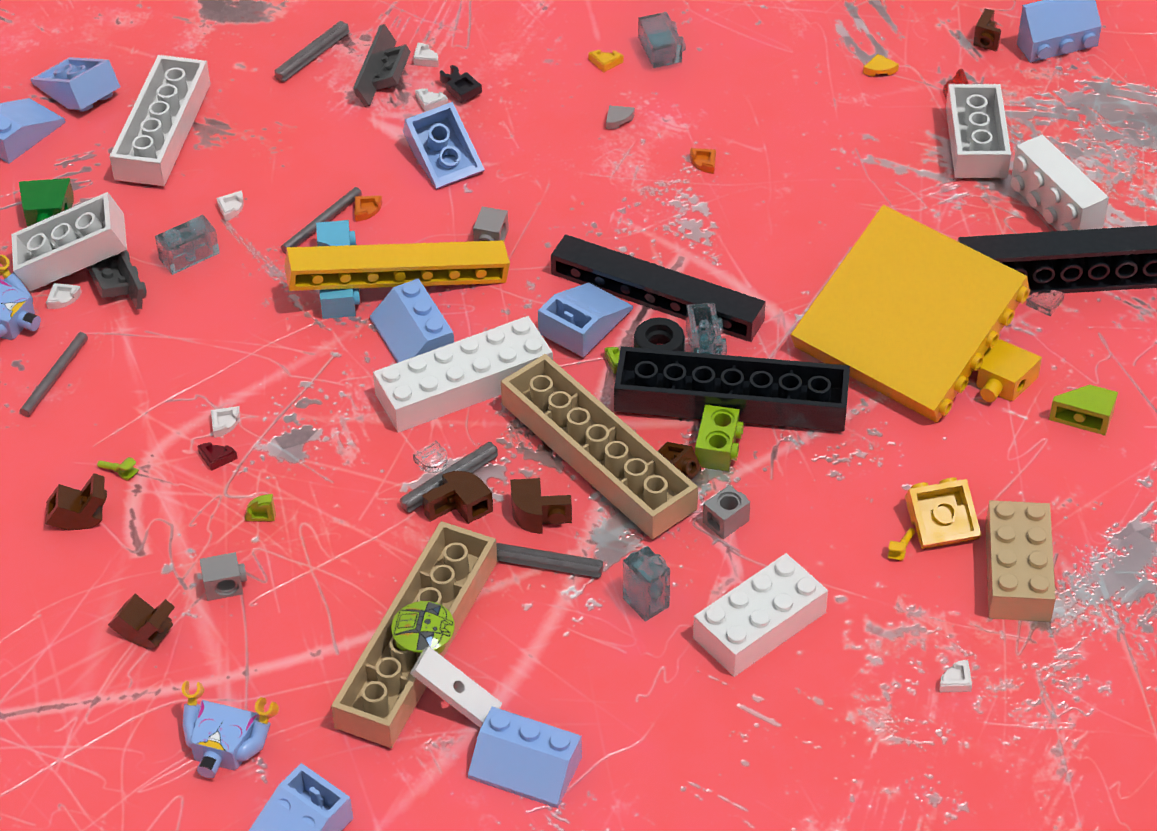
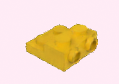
[905,477,981,549]

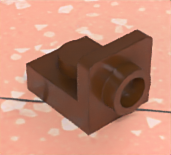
[973,8,1001,51]
[658,442,701,480]

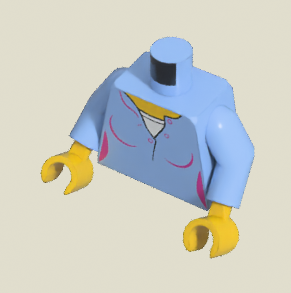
[0,255,41,340]
[181,681,279,778]

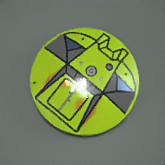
[391,601,455,653]

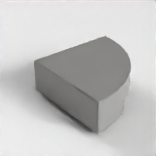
[606,105,635,129]

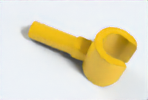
[887,528,915,561]

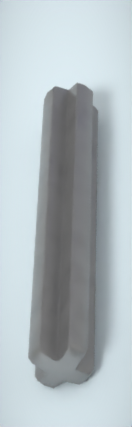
[274,21,349,82]
[400,442,498,513]
[496,543,603,578]

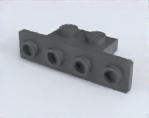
[353,24,411,107]
[87,250,147,309]

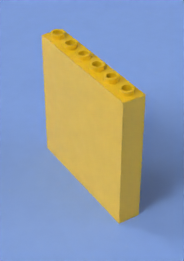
[791,205,1030,423]

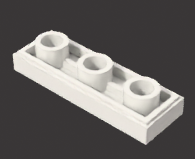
[410,646,502,728]

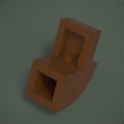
[423,471,493,524]
[45,473,107,531]
[510,478,572,534]
[108,593,175,649]

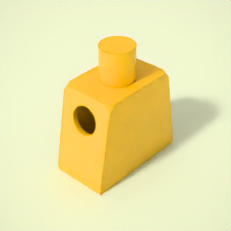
[976,339,1042,402]

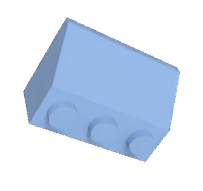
[1017,0,1102,63]
[370,278,454,363]
[468,706,582,808]

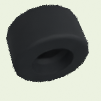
[634,317,685,352]

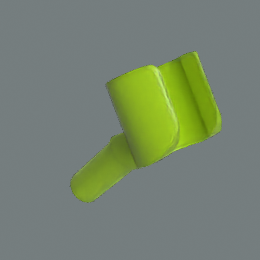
[97,457,139,480]

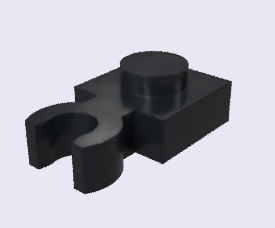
[439,65,482,103]

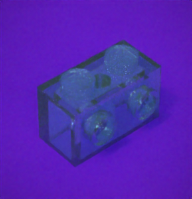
[638,12,686,68]
[155,215,220,275]
[686,302,727,355]
[623,546,670,622]

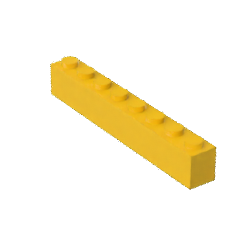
[284,240,510,291]

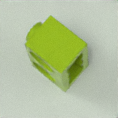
[695,404,744,472]

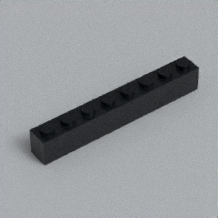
[551,234,766,342]

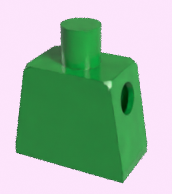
[19,178,74,227]

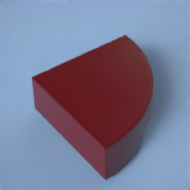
[197,442,238,471]

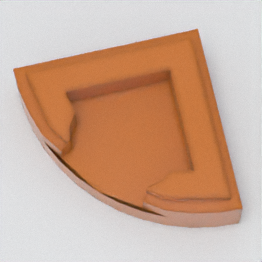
[690,148,716,174]
[355,195,382,222]

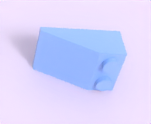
[30,57,121,112]
[0,98,66,164]
[403,102,485,190]

